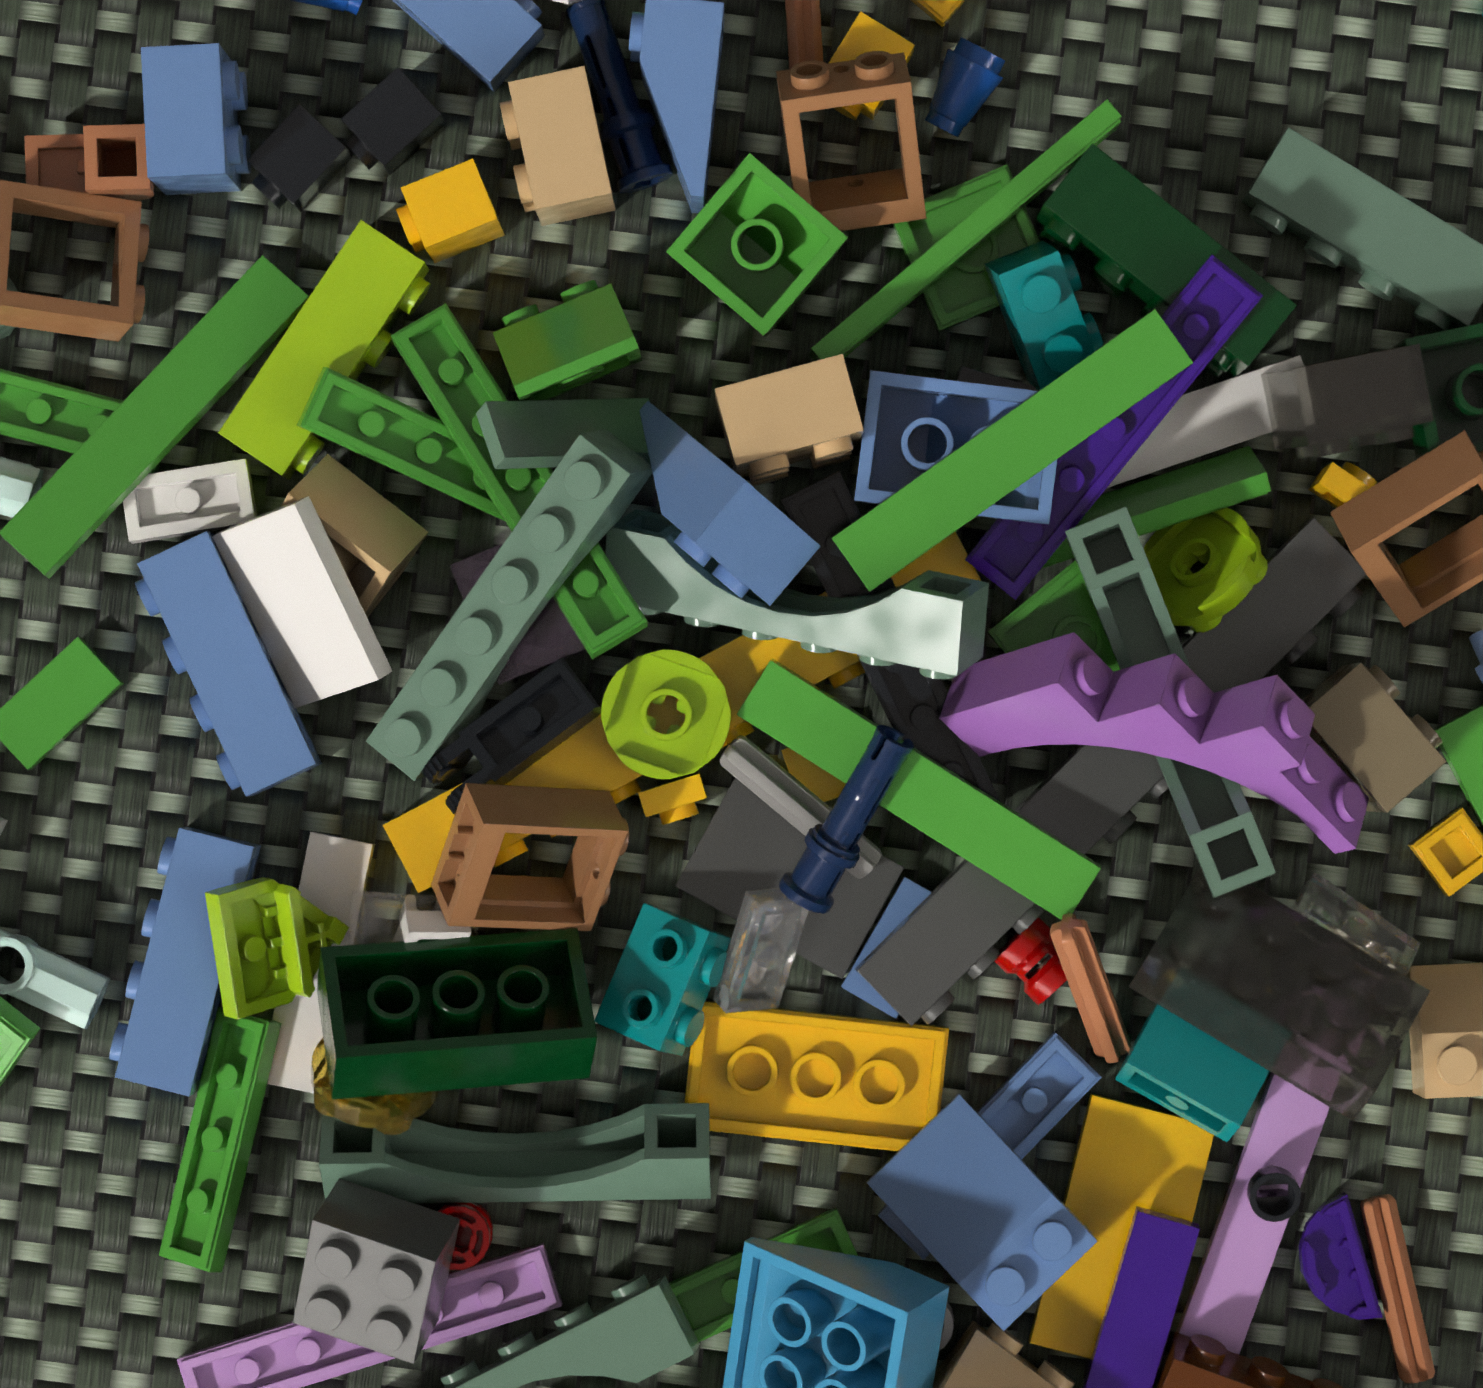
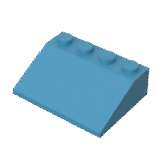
[723,1237,950,1388]

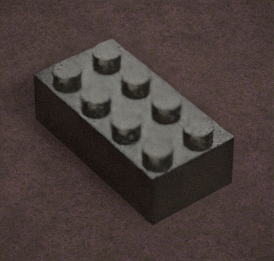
[1129,867,1430,1121]

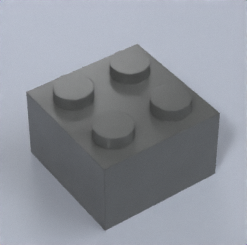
[292,1178,460,1364]

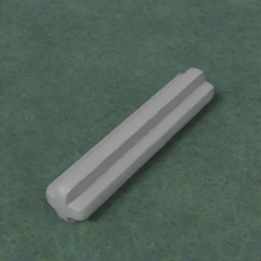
[719,735,882,879]

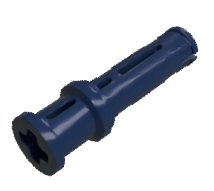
[566,0,673,194]
[779,725,914,914]

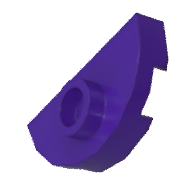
[1298,1192,1383,1320]

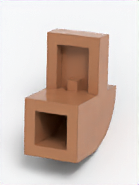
[24,124,154,201]

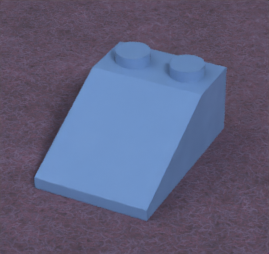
[629,0,724,213]
[854,370,1057,525]
[639,401,821,606]
[866,1093,1098,1331]

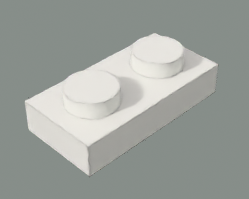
[123,459,257,544]

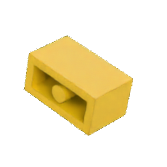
[396,159,505,264]

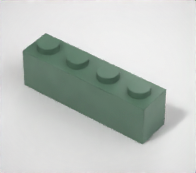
[1241,127,1483,332]

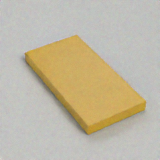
[685,1001,949,1151]
[1028,1093,1214,1359]

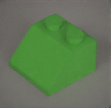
[666,153,848,336]
[493,280,642,401]

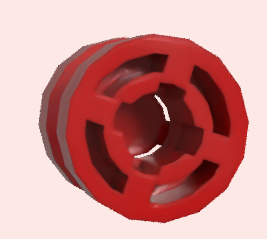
[995,917,1067,1005]
[438,1203,494,1270]

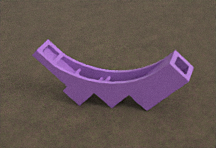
[939,632,1369,854]

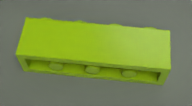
[218,220,431,480]

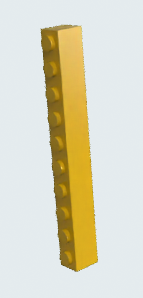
[383,532,981,893]

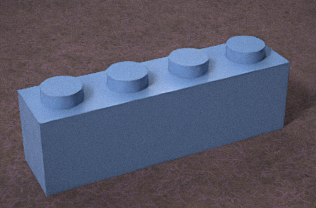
[392,0,545,92]
[135,531,322,797]
[109,827,261,1097]

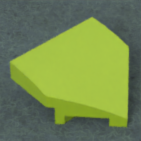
[205,877,350,1020]

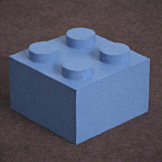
[141,43,251,195]

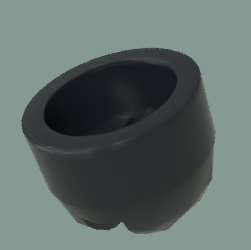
[1247,1165,1301,1222]

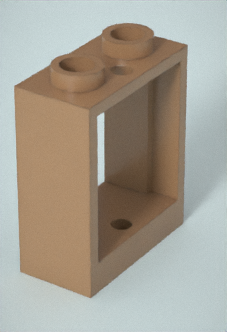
[776,51,926,231]
[0,180,149,342]
[1330,430,1483,627]
[431,783,629,931]

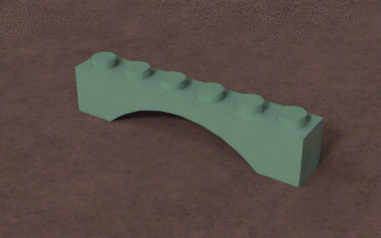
[366,429,653,781]
[1065,507,1276,899]
[606,509,989,679]
[319,1103,711,1204]
[440,1274,700,1388]

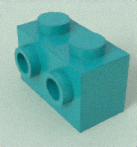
[984,240,1104,391]
[594,903,732,1056]
[1115,998,1275,1142]

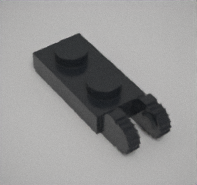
[423,657,601,815]

